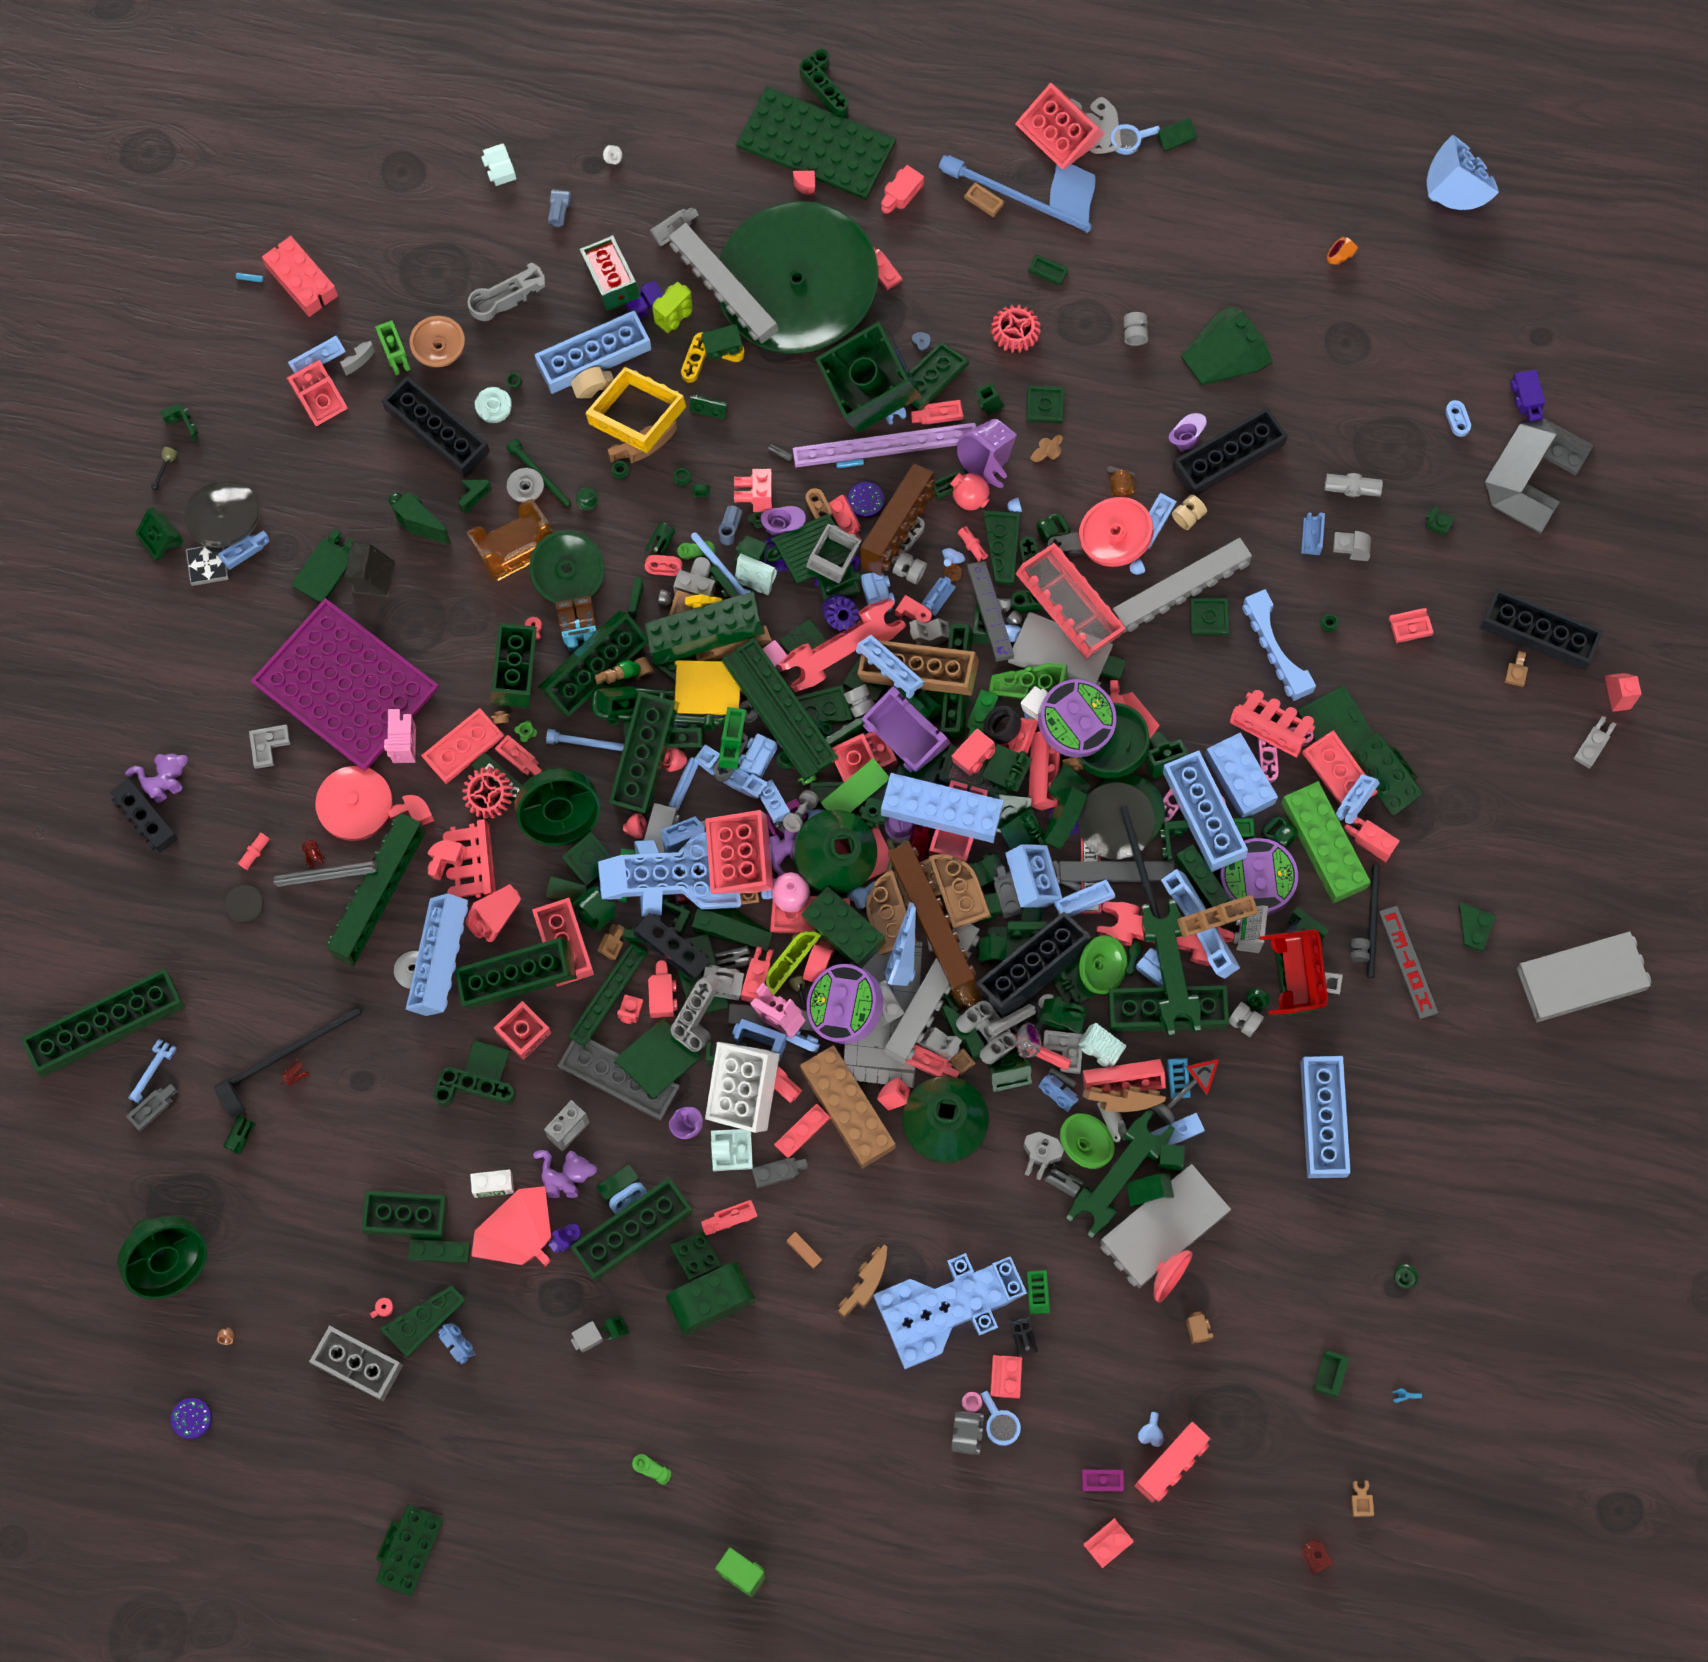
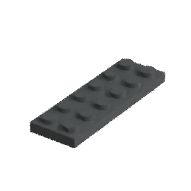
[558,1039,680,1121]

